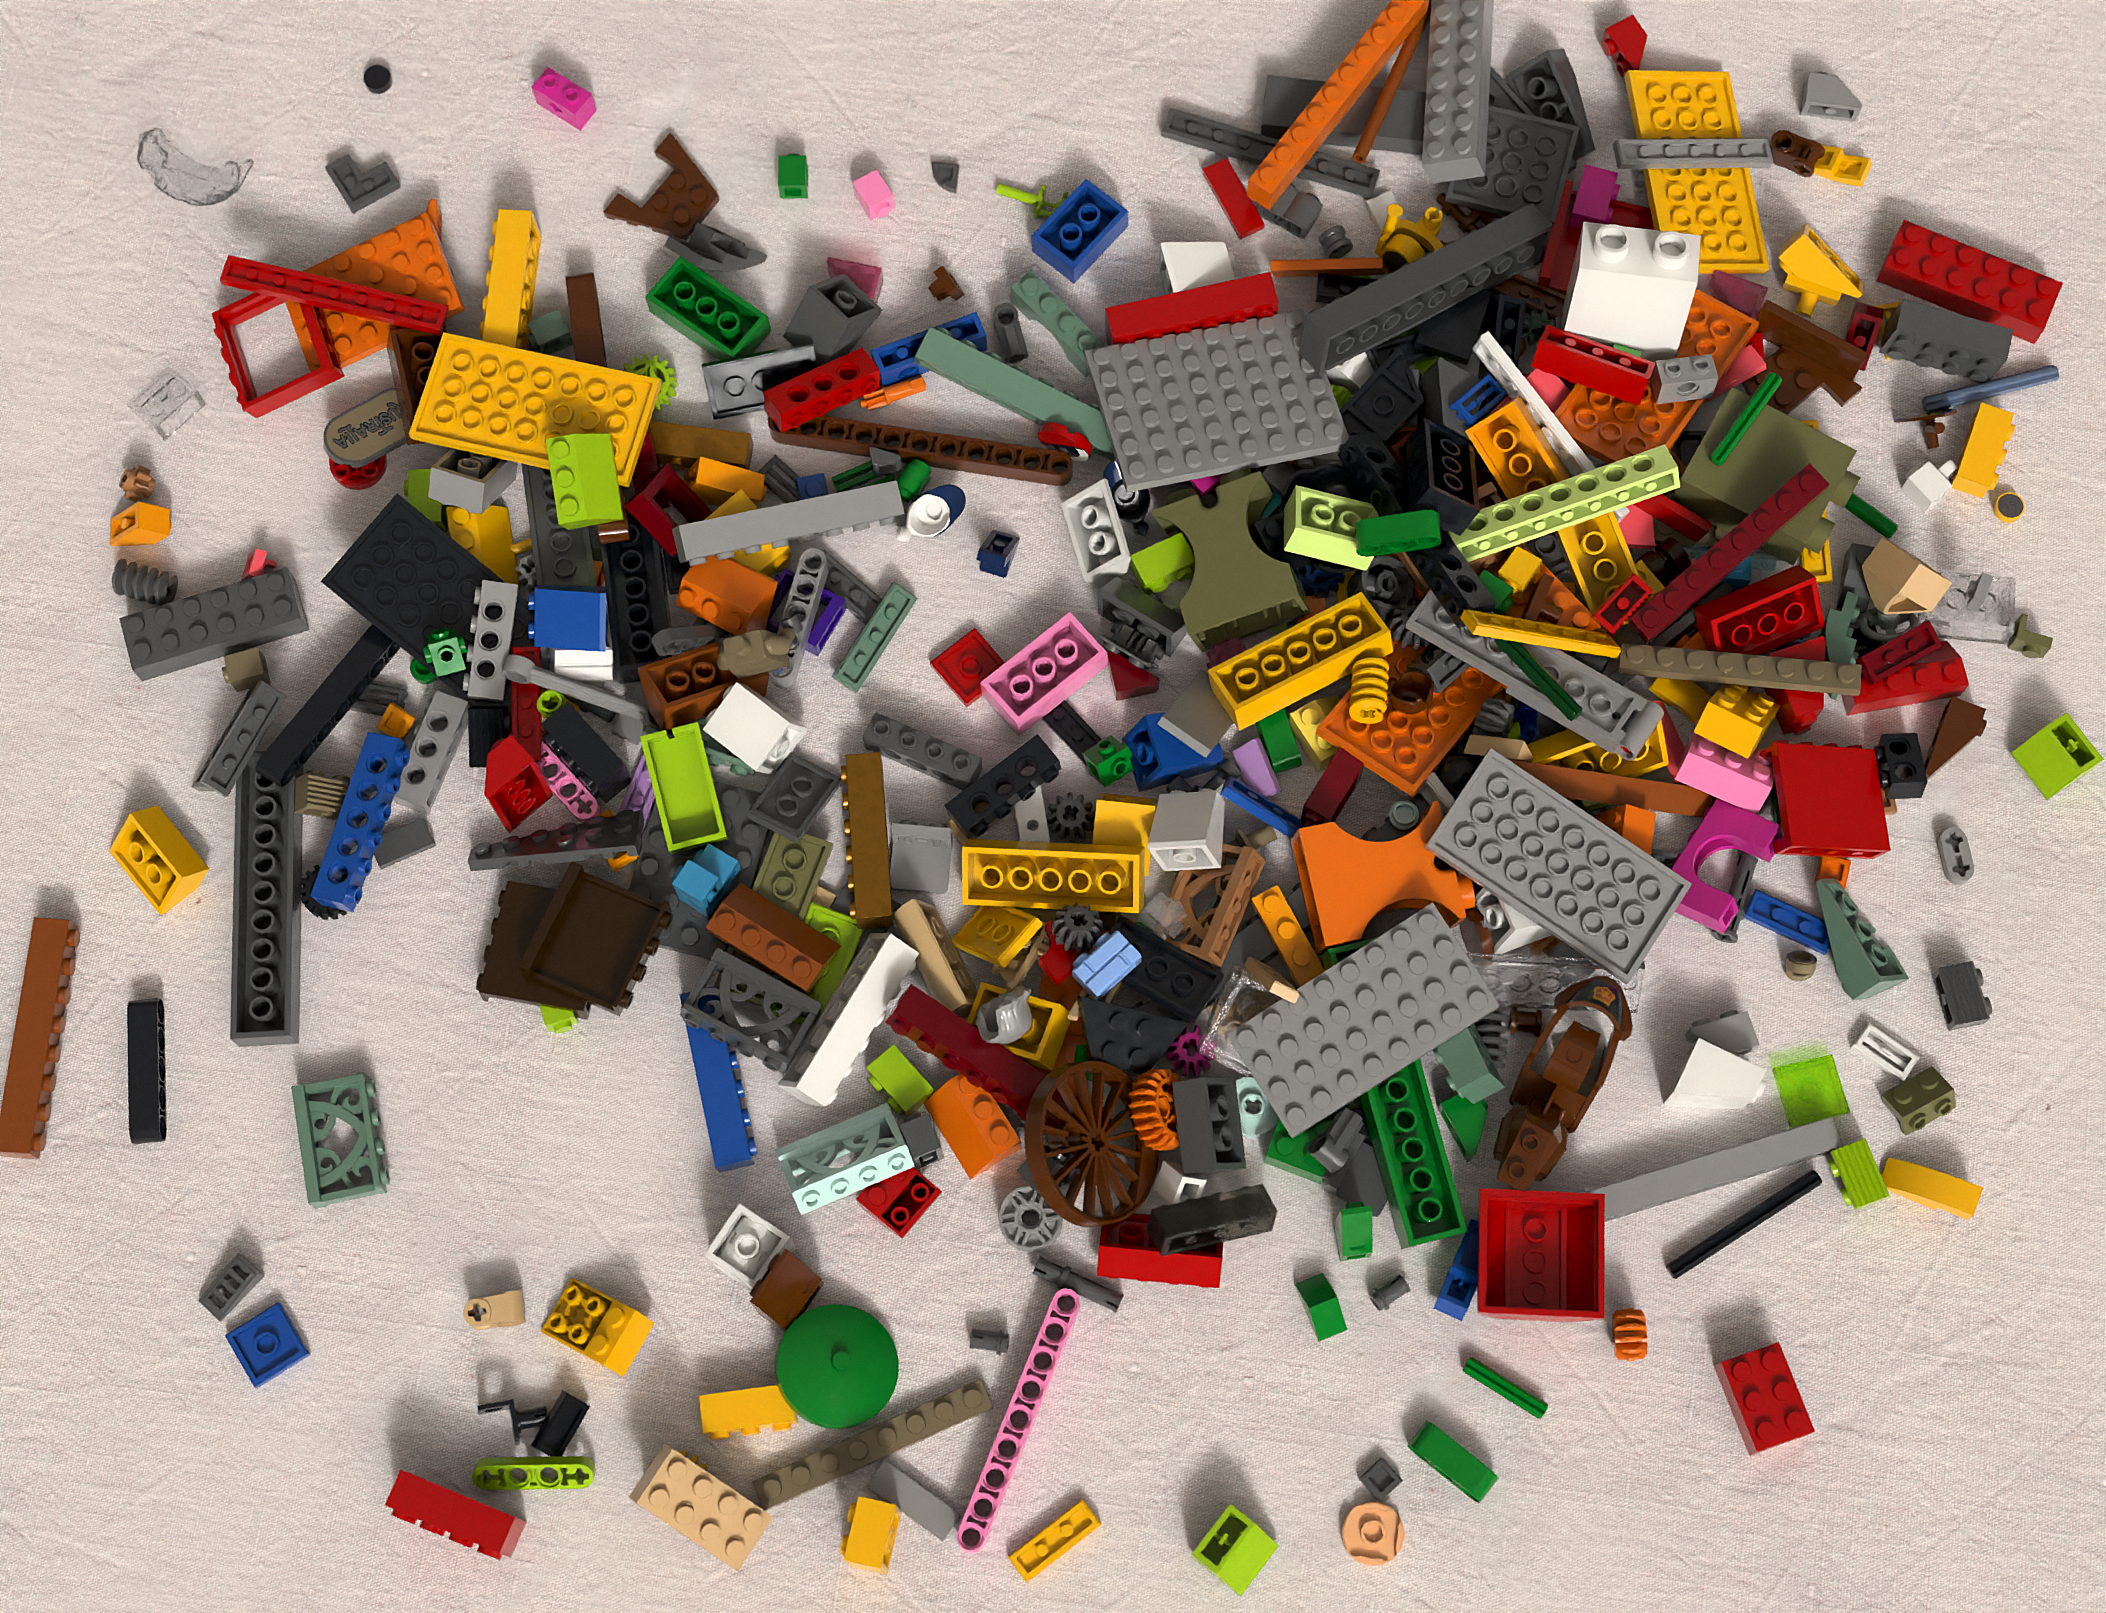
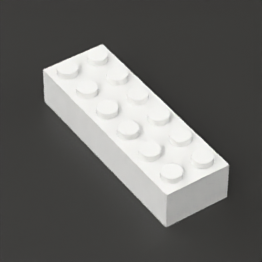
[777,933,919,1107]

